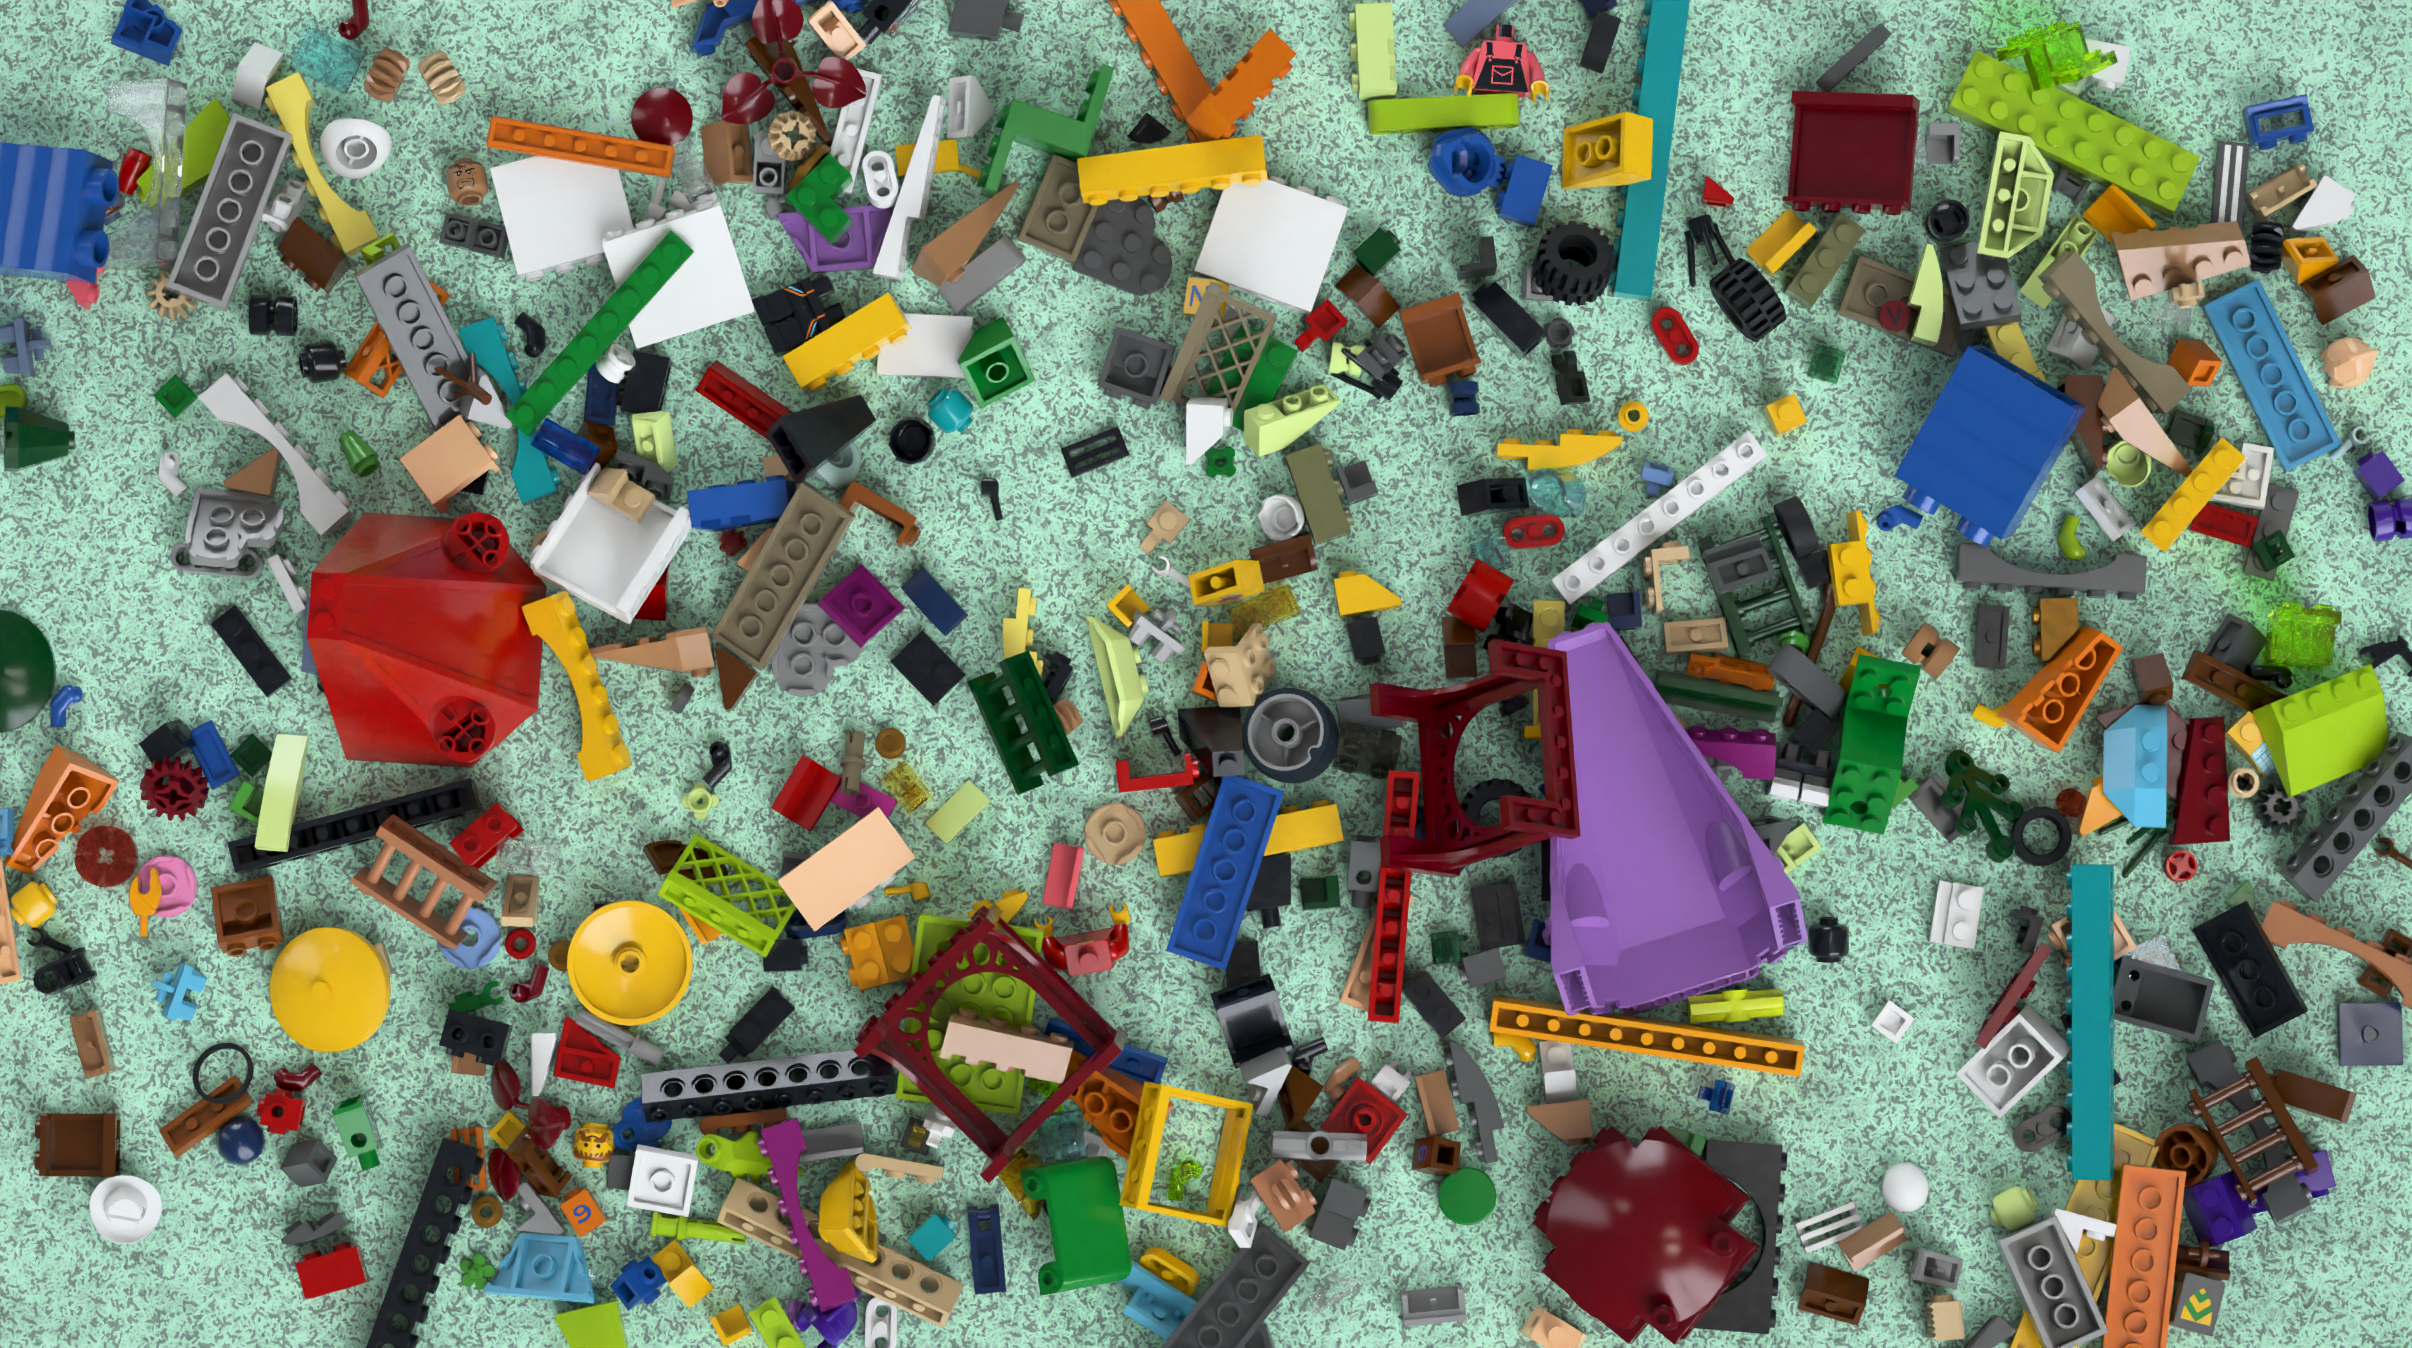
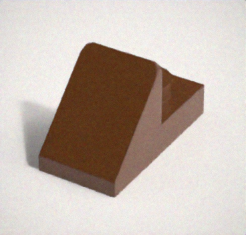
[1441,616,1477,679]

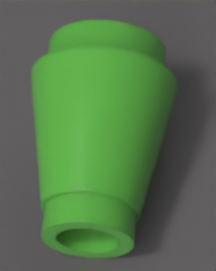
[338,430,380,477]

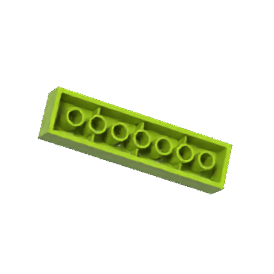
[1946,50,2201,217]

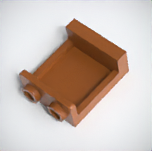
[1399,292,1482,387]
[839,480,921,551]

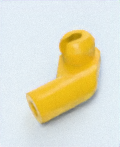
[1971,701,2010,728]
[1493,1032,1536,1063]

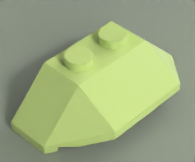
[1977,131,2054,259]
[1086,616,1149,740]

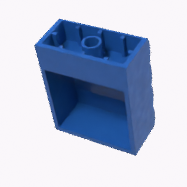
[0,142,119,284]
[1895,344,2087,546]

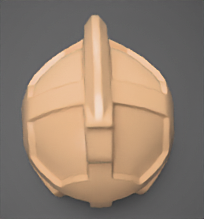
[2319,337,2380,389]

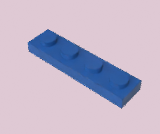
[1044,1017,1168,1085]

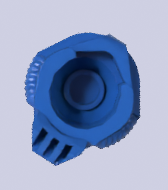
[1428,127,1507,197]

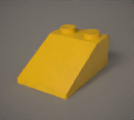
[1561,111,1653,189]

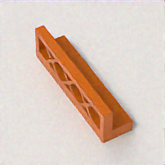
[343,280,450,399]

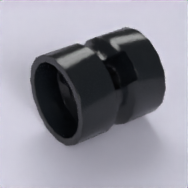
[1924,199,1970,246]
[249,295,298,336]

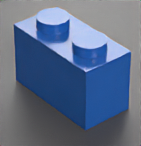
[1495,155,1553,228]

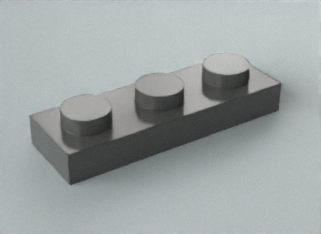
[2242,483,2299,581]

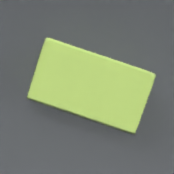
[631,411,677,473]
[925,780,991,845]

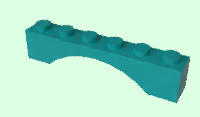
[458,316,562,506]

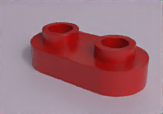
[1651,307,1699,366]
[1502,514,1565,550]

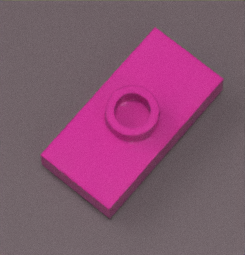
[830,773,898,819]

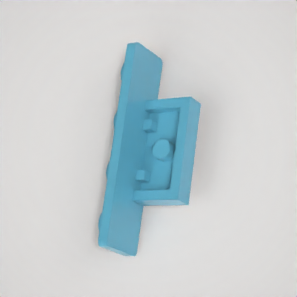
[1117,1260,1198,1341]

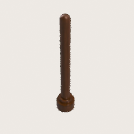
[1782,583,1840,727]

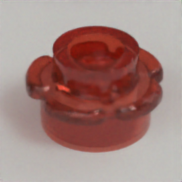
[719,529,748,557]
[2056,788,2086,817]

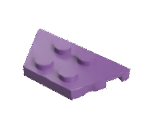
[778,204,896,274]

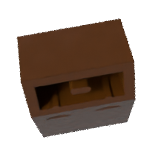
[2057,375,2108,476]

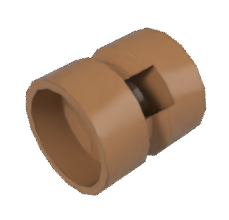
[1901,622,1960,680]

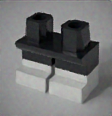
[1767,743,1834,808]

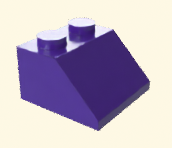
[2183,1171,2257,1247]

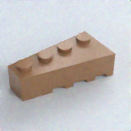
[2110,221,2251,301]

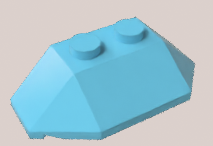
[2103,705,2167,828]

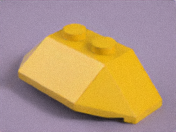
[818,1160,878,1263]

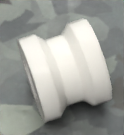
[596,344,635,383]

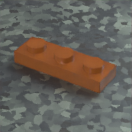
[159,1075,254,1157]

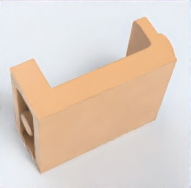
[400,415,501,514]

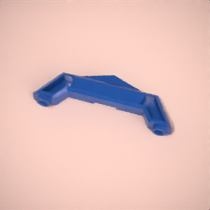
[690,0,869,57]

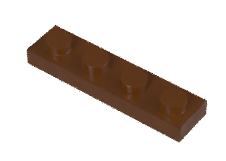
[2181,650,2288,715]

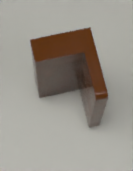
[2300,255,2375,325]
[1797,1262,1869,1326]

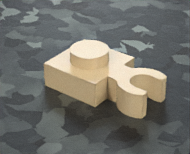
[2168,282,2205,308]

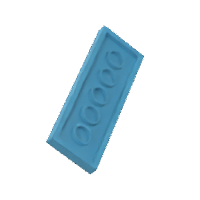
[2202,279,2342,473]

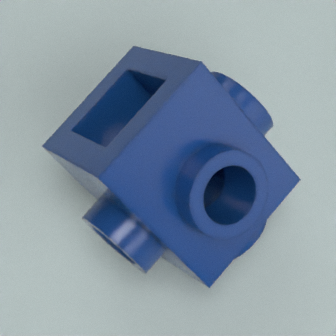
[610,1256,667,1311]

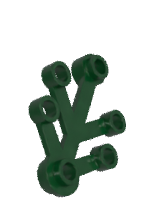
[1941,750,2024,863]

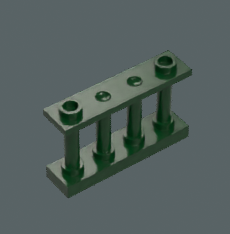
[1697,515,1814,659]
[967,650,1079,795]

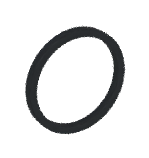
[193,1043,254,1104]

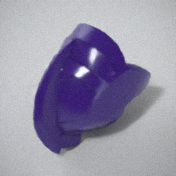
[797,1290,861,1348]

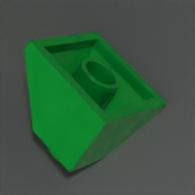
[957,317,1036,409]

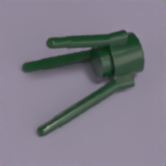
[2098,811,2173,878]

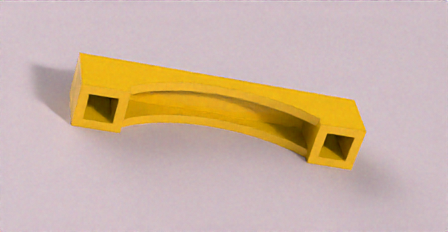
[521,590,632,782]

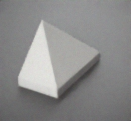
[947,75,995,140]

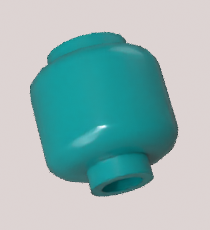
[927,387,973,433]

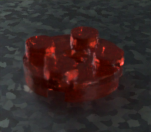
[75,826,139,888]

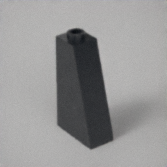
[766,394,876,485]

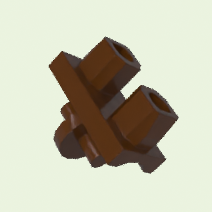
[2174,1239,2231,1282]

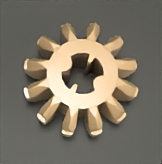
[418,51,466,106]
[146,268,197,321]

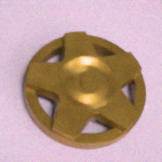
[786,144,831,191]

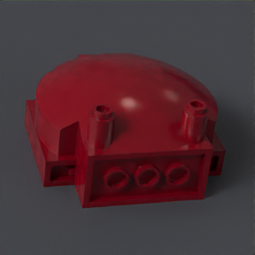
[1533,1125,1761,1345]

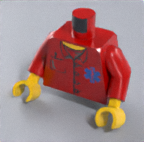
[1034,903,1131,977]

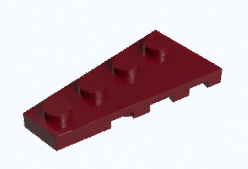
[2168,717,2230,845]

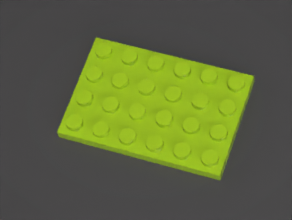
[896,913,1044,1115]

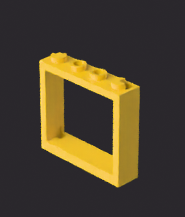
[1119,1081,1254,1227]

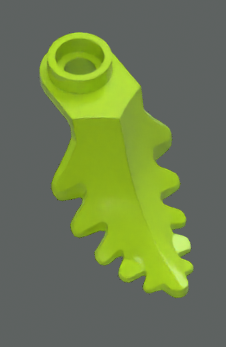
[696,1130,803,1184]

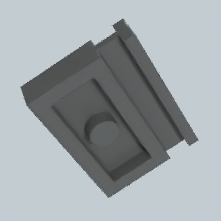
[1701,534,1776,595]

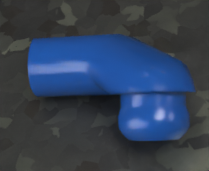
[1876,505,1923,531]
[50,685,83,727]

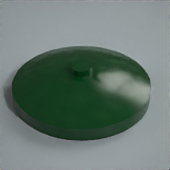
[0,610,56,733]

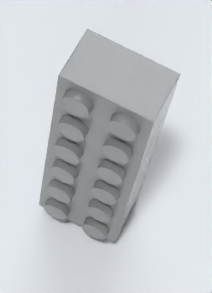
[166,112,293,312]

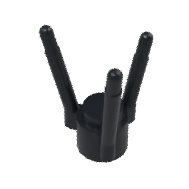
[1684,215,1735,287]
[1331,340,1403,401]

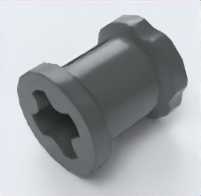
[2051,166,2091,206]

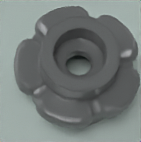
[1544,318,1575,348]

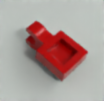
[1294,299,1348,353]

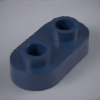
[785,909,847,939]

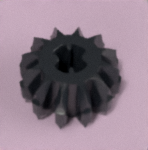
[2250,221,2284,274]
[2253,782,2307,834]

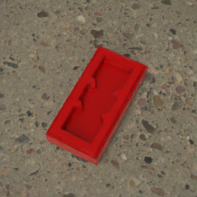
[2190,503,2259,548]

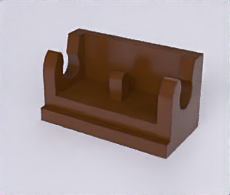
[1249,534,1318,584]
[505,1126,572,1198]

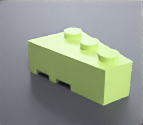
[1349,2,1397,101]

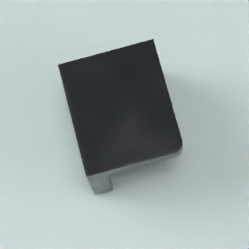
[1788,708,1839,756]

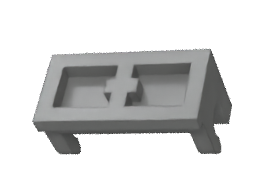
[1400,1285,1467,1326]

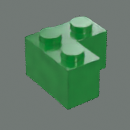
[785,153,853,246]

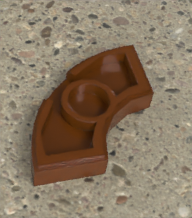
[643,840,729,880]

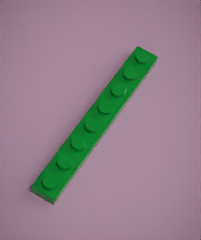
[504,231,695,436]

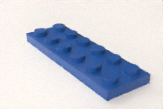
[1166,776,1284,971]

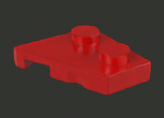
[553,1017,622,1089]

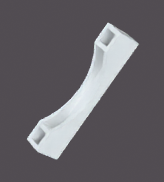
[198,373,353,538]

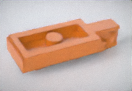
[1687,652,1774,691]

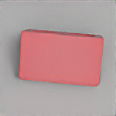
[1042,843,1085,910]

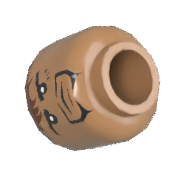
[446,158,488,206]

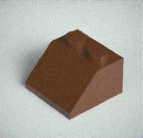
[277,216,352,293]

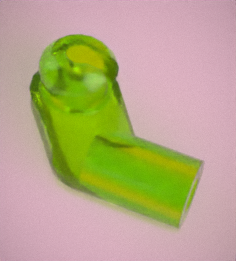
[1028,1077,1064,1114]

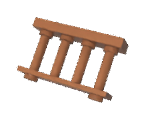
[350,814,497,950]

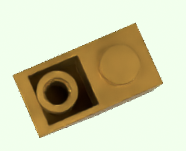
[2031,598,2079,663]

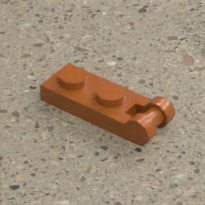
[699,1108,789,1135]

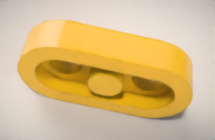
[1139,1247,1200,1296]

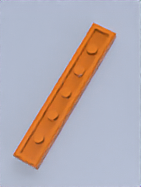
[486,116,676,178]

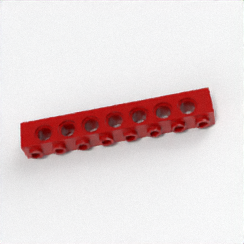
[1367,770,1420,1024]

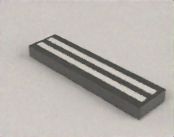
[2210,141,2250,232]

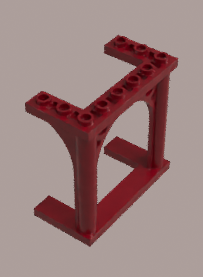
[1369,639,1580,878]
[853,903,1128,1184]

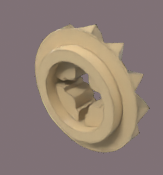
[768,111,817,161]

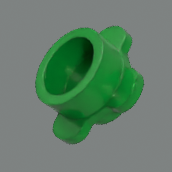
[1205,446,1236,478]

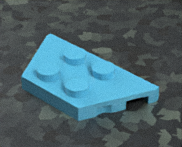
[484,1232,595,1304]

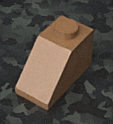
[1525,1099,1593,1146]

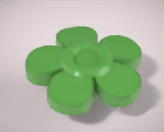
[460,1253,495,1290]

